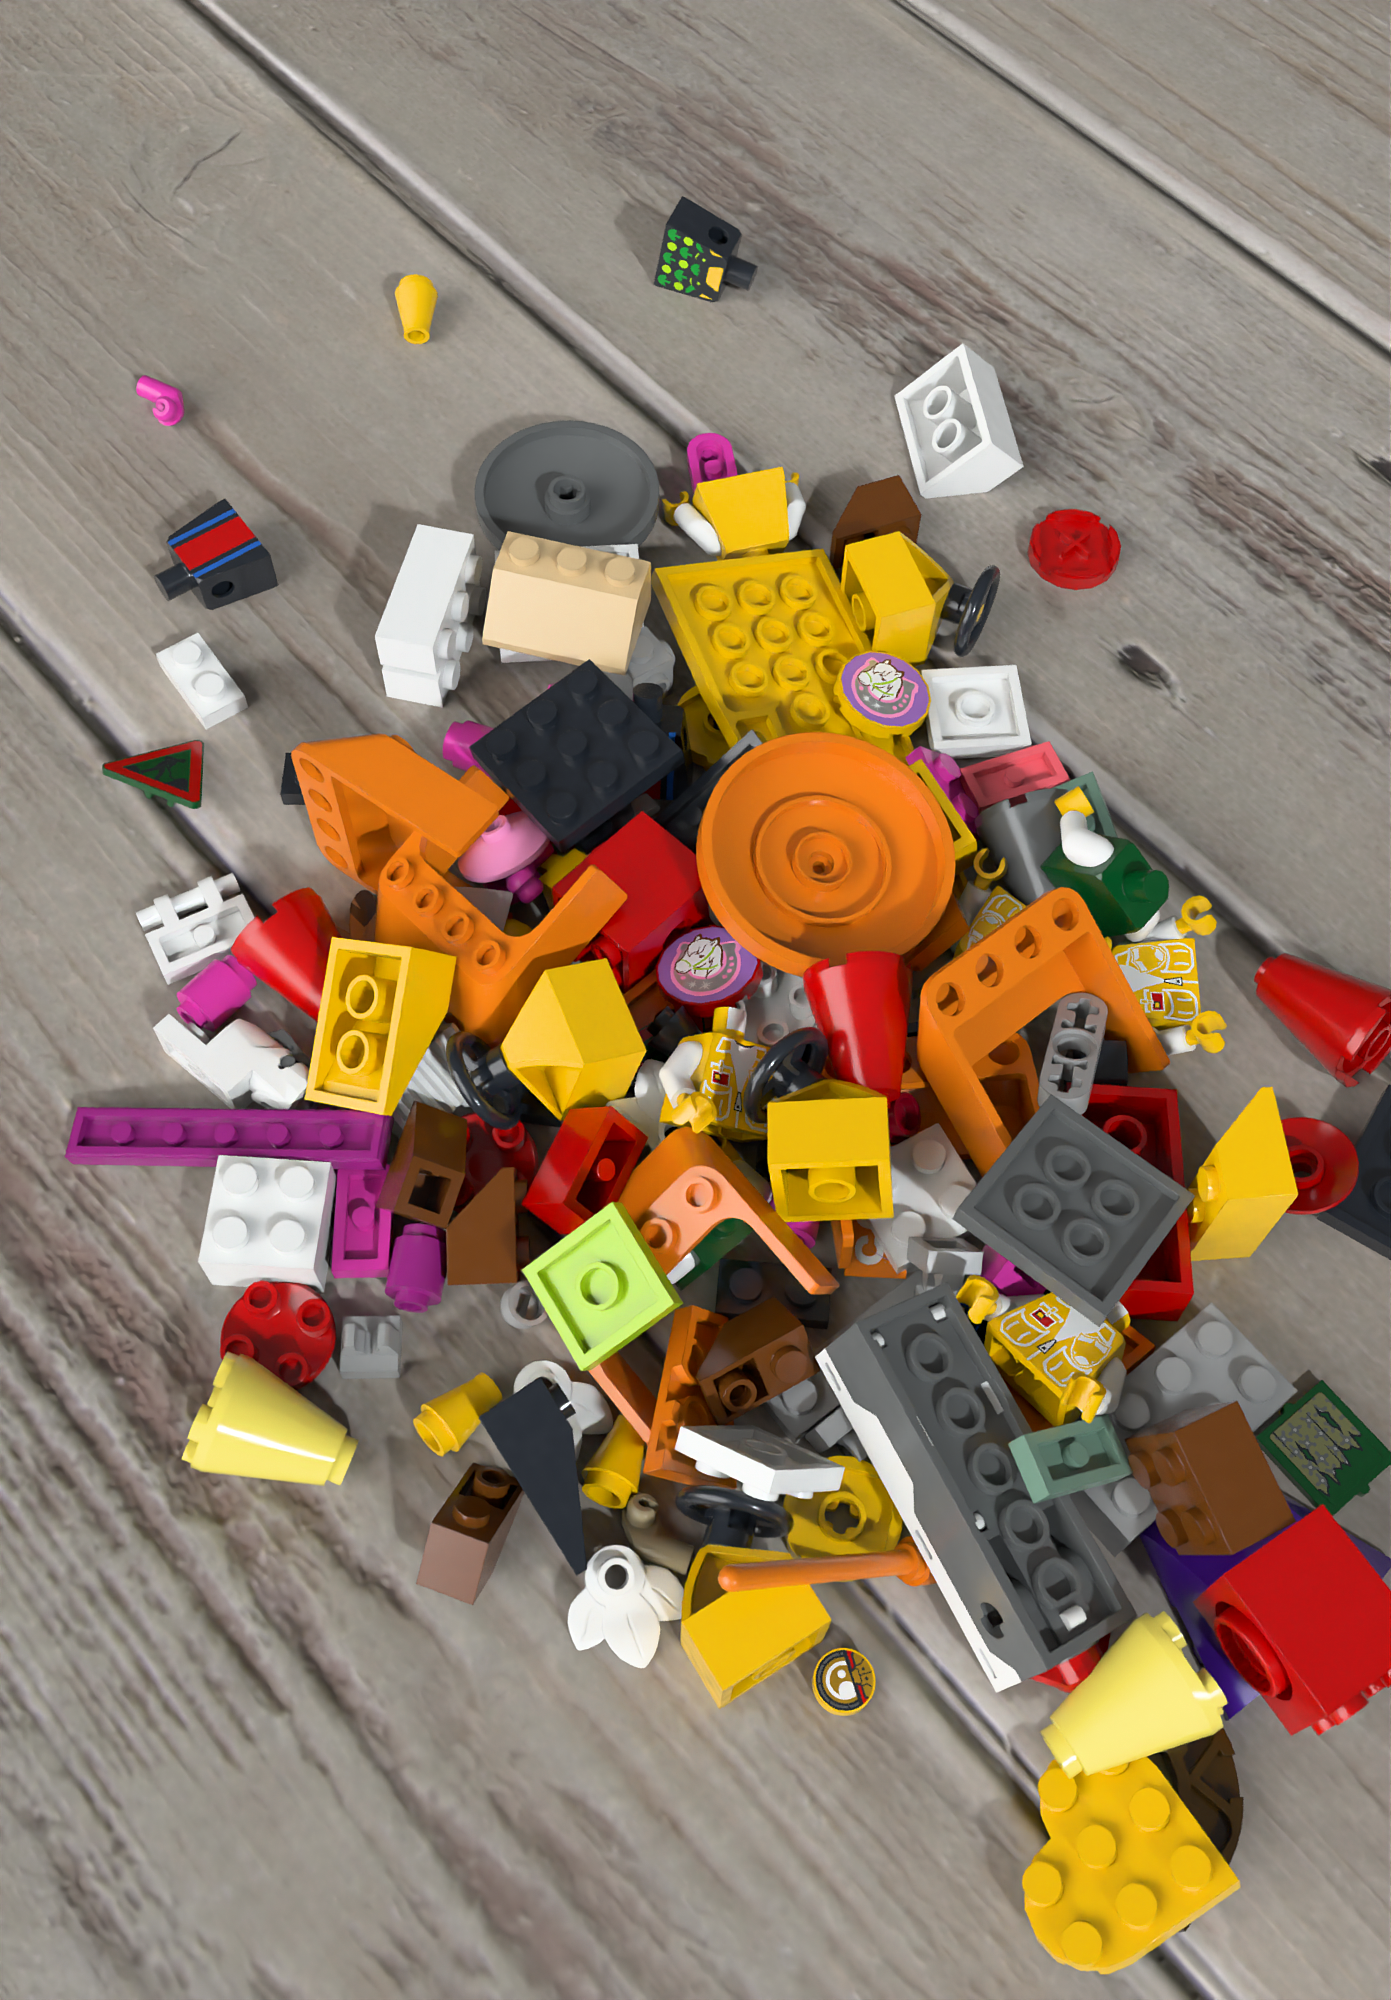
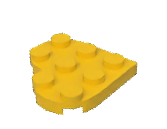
[1022,1756,1240,1974]

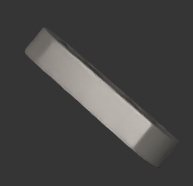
[1037,993,1108,1115]

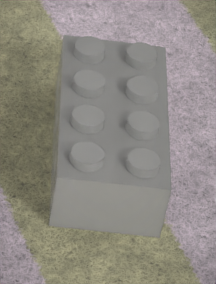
[1069,1302,1298,1557]

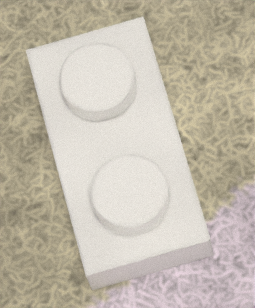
[156,633,248,730]

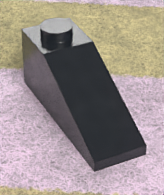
[478,1377,587,1576]

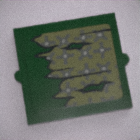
[1256,1380,1391,1516]

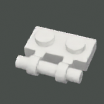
[135,873,254,985]

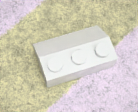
[895,343,1024,499]

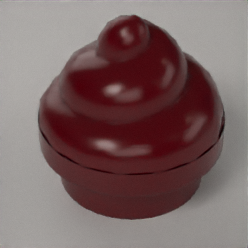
[888,1092,921,1145]

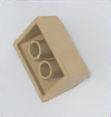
[482,531,651,676]

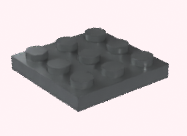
[952,1094,1195,1327]

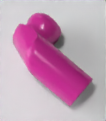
[136,375,185,426]
[506,842,554,904]

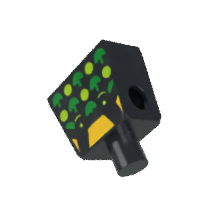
[653,196,758,303]

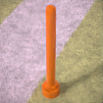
[718,1536,937,1592]

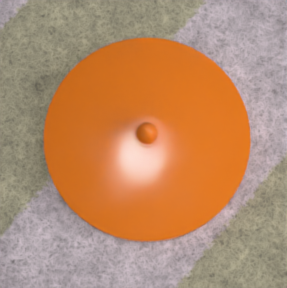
[696,732,955,977]

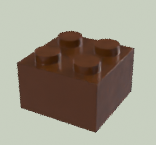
[1124,1401,1296,1555]

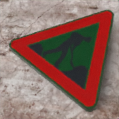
[102,740,204,809]

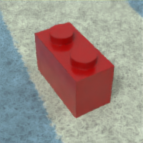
[521,1106,649,1234]

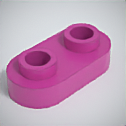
[687,433,738,495]

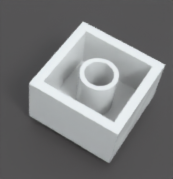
[198,1155,337,1292]

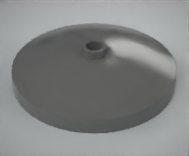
[475,420,659,551]

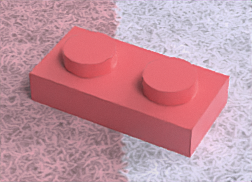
[959,741,1070,814]

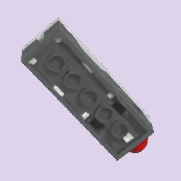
[815,1282,1137,1693]

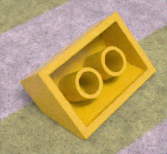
[1186,1087,1298,1261]

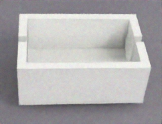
[375,524,486,708]

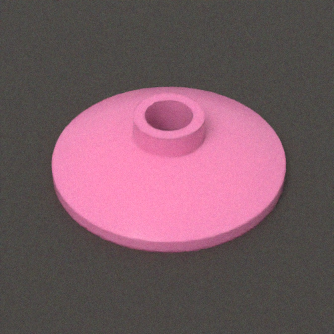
[458,811,550,883]

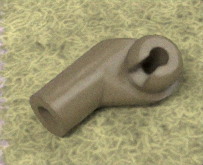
[622,1493,695,1576]

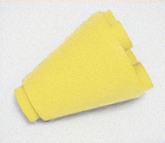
[182,1352,359,1486]
[1040,1611,1228,1779]

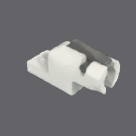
[153,1014,320,1110]

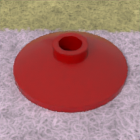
[1281,1117,1359,1215]

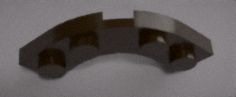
[1159,1728,1244,1933]

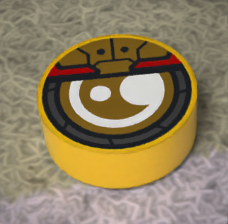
[812,1648,876,1716]

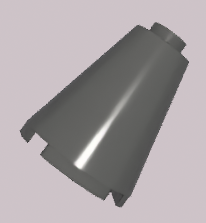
[974,788,1069,906]

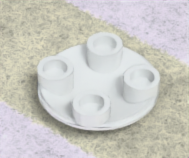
[736,961,817,1048]

